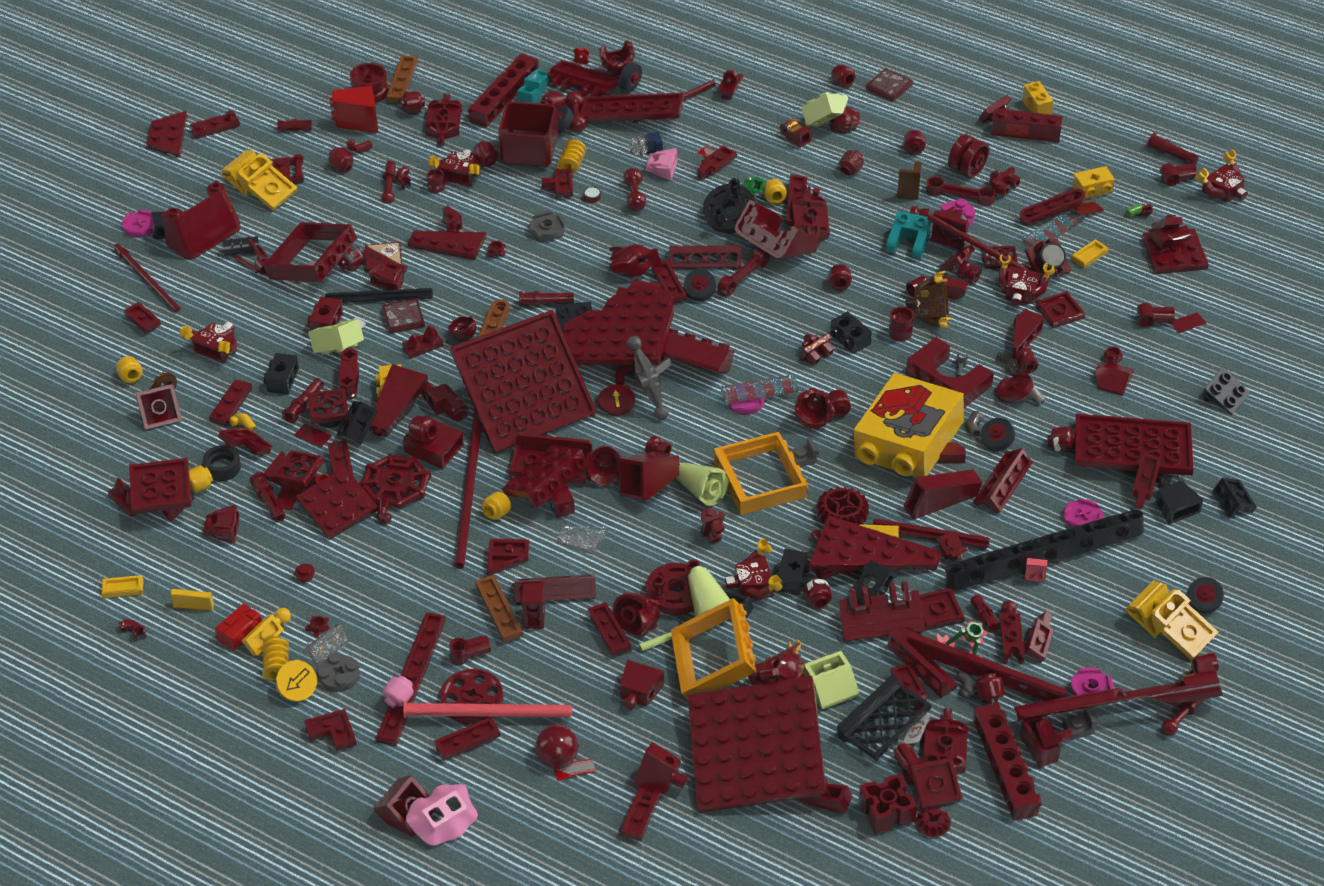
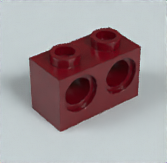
[522,583,545,629]

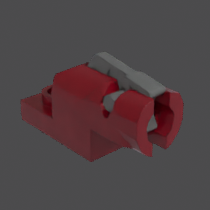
[420,382,468,421]

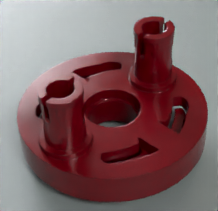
[646,559,700,615]

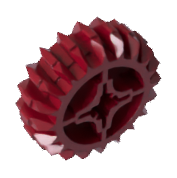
[816,486,869,525]

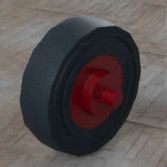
[619,62,642,92]
[557,105,573,134]
[684,269,716,301]
[981,418,1015,451]
[1187,577,1224,613]

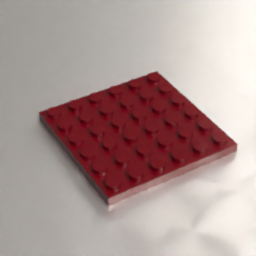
[449,309,597,453]
[688,676,827,813]

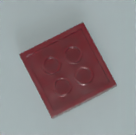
[1142,229,1209,274]
[129,458,192,514]
[296,467,378,540]

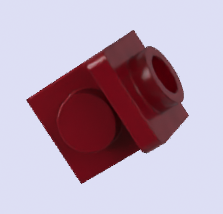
[442,205,463,231]
[936,530,969,561]

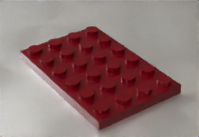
[1075,413,1194,476]

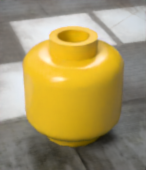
[762,179,787,205]
[116,356,143,384]
[189,465,213,494]
[482,491,511,520]

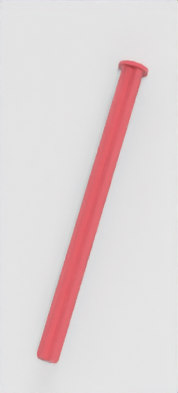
[404,701,572,718]

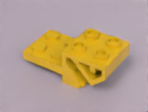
[221,150,298,211]
[1125,581,1218,660]

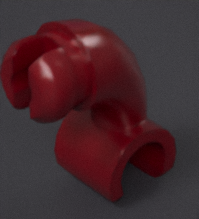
[396,166,411,189]
[118,619,147,641]

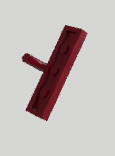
[786,174,820,226]

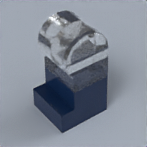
[630,132,663,157]

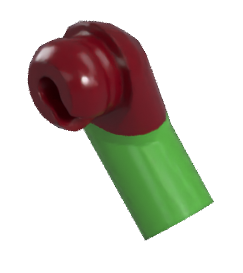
[1126,203,1154,217]

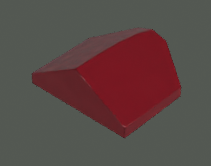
[1095,363,1134,396]

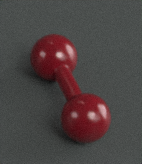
[565,91,587,133]
[623,168,647,211]

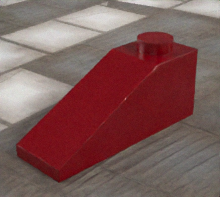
[1012,308,1044,362]

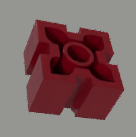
[859,773,917,834]

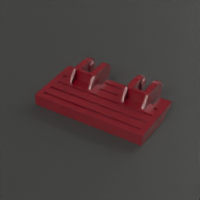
[546,60,620,97]
[838,581,925,642]

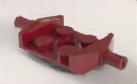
[425,93,463,146]
[790,186,830,252]
[923,708,968,775]

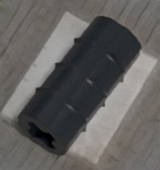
[222,236,260,256]

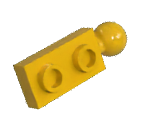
[242,608,291,656]

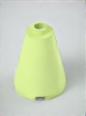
[676,463,729,506]
[688,566,730,617]

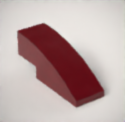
[795,778,853,813]

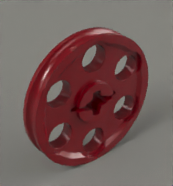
[440,669,503,724]

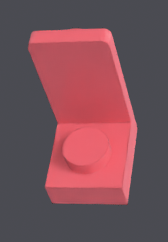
[1025,551,1047,582]

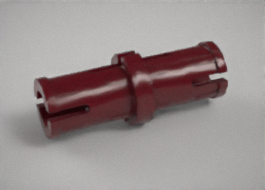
[277,119,312,132]
[970,594,1000,632]

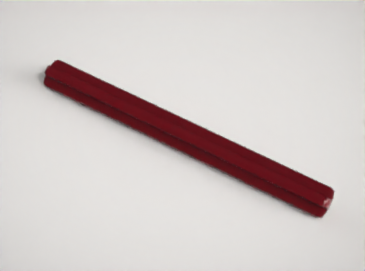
[873,518,990,548]

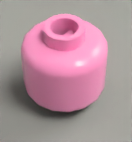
[382,675,414,708]

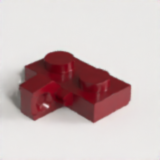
[541,169,573,197]

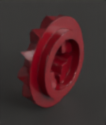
[916,806,951,837]

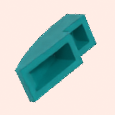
[516,69,551,103]

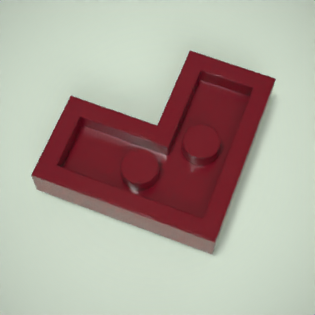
[218,428,272,455]
[304,709,357,751]

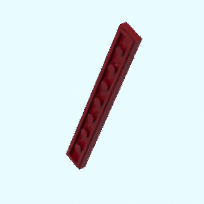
[376,612,446,746]
[907,631,1067,701]

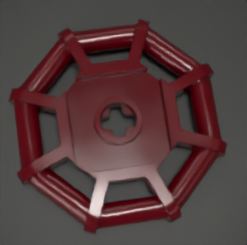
[359,453,432,509]

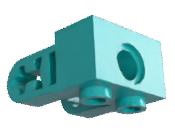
[886,211,932,259]

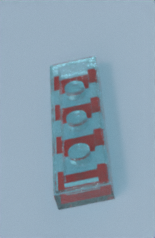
[1022,208,1085,248]
[721,374,799,404]

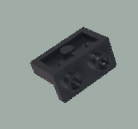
[1212,477,1257,518]

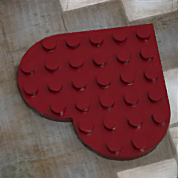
[561,285,675,365]

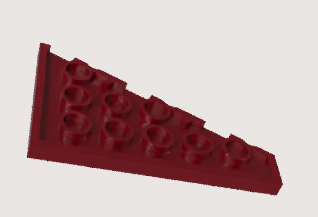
[808,515,942,571]

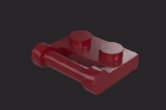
[272,154,304,184]

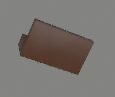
[897,161,921,200]

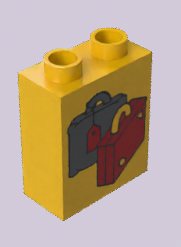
[854,373,964,477]

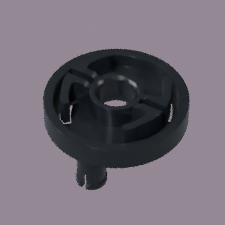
[703,178,755,234]

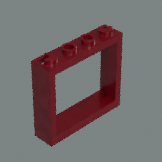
[263,222,357,283]

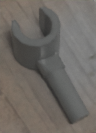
[956,353,968,377]

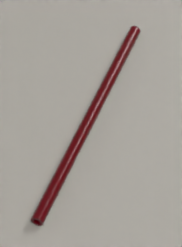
[455,409,482,569]

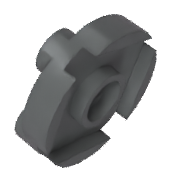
[529,211,565,242]
[318,653,360,692]

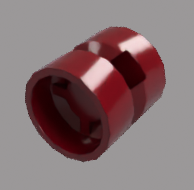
[889,307,914,341]

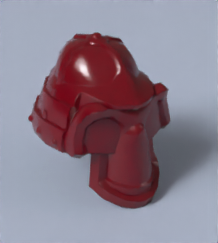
[613,592,660,636]

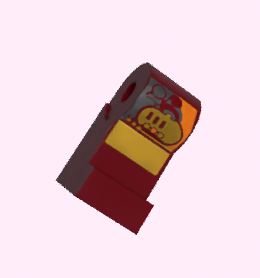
[780,118,812,148]

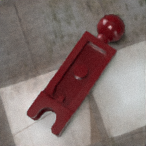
[999,600,1025,664]

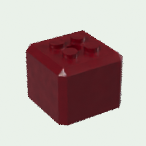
[498,101,558,167]

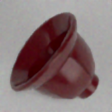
[587,445,622,486]

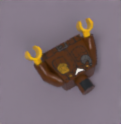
[905,271,951,328]

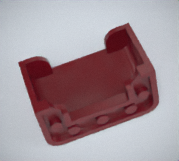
[161,180,241,260]
[735,200,821,260]

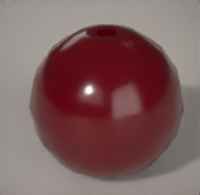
[535,724,579,769]

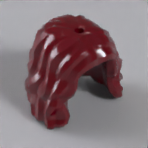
[599,40,635,75]
[794,388,835,430]

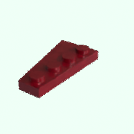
[408,231,487,260]

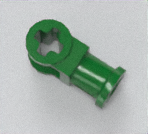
[741,177,764,194]

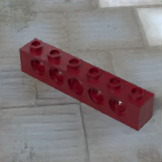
[468,53,539,128]
[973,703,1042,821]

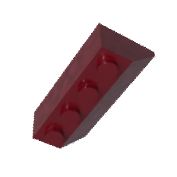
[662,328,735,372]

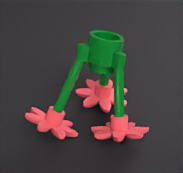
[936,621,988,673]

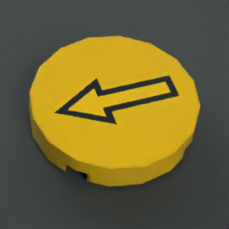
[275,660,317,702]

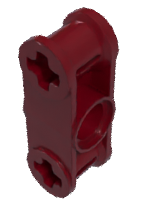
[339,349,359,400]

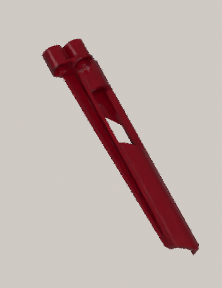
[1014,653,1223,721]

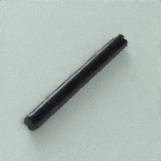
[325,288,433,302]

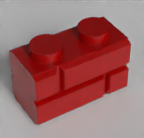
[215,603,262,651]

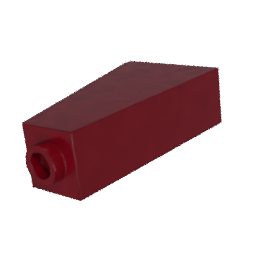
[369,364,429,436]
[904,469,983,519]

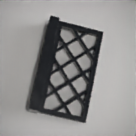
[837,674,931,761]

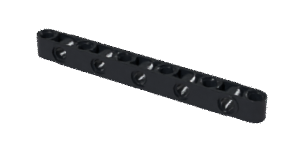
[945,510,1144,590]

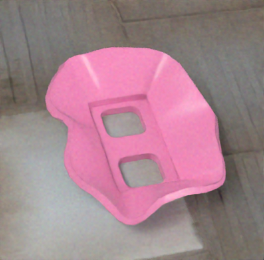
[406,784,478,845]

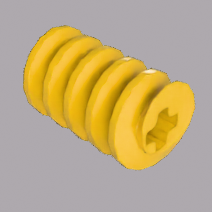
[557,139,587,173]
[262,635,289,681]

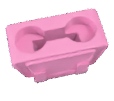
[645,148,678,180]

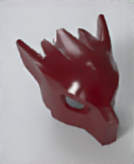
[609,244,661,278]
[759,642,806,682]

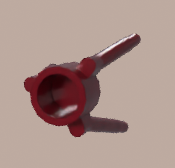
[233,239,268,274]

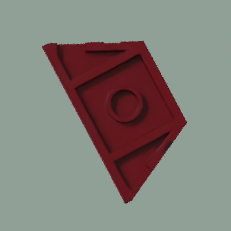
[147,111,188,158]

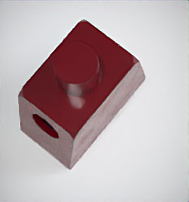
[620,660,664,710]
[633,742,688,794]

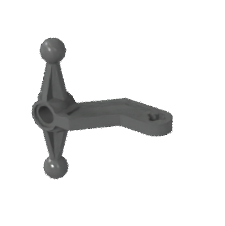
[627,336,672,420]

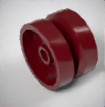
[350,63,388,103]
[948,133,990,178]

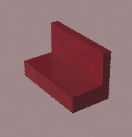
[1036,716,1074,748]

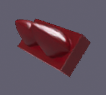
[402,325,443,359]
[107,478,136,517]

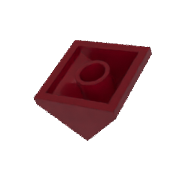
[136,384,182,430]

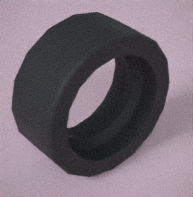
[203,445,241,481]

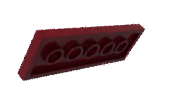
[580,93,684,123]

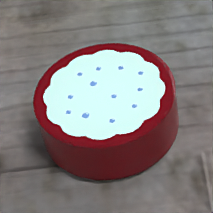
[583,187,601,203]

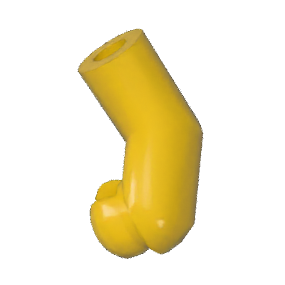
[229,413,257,431]

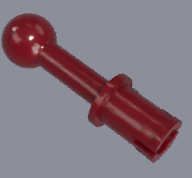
[381,161,397,204]
[1161,700,1204,736]

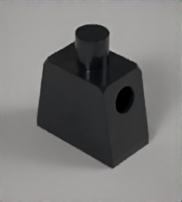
[1156,479,1203,525]

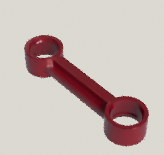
[926,177,995,206]
[717,248,771,296]

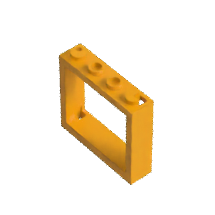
[714,432,809,515]
[671,598,756,699]

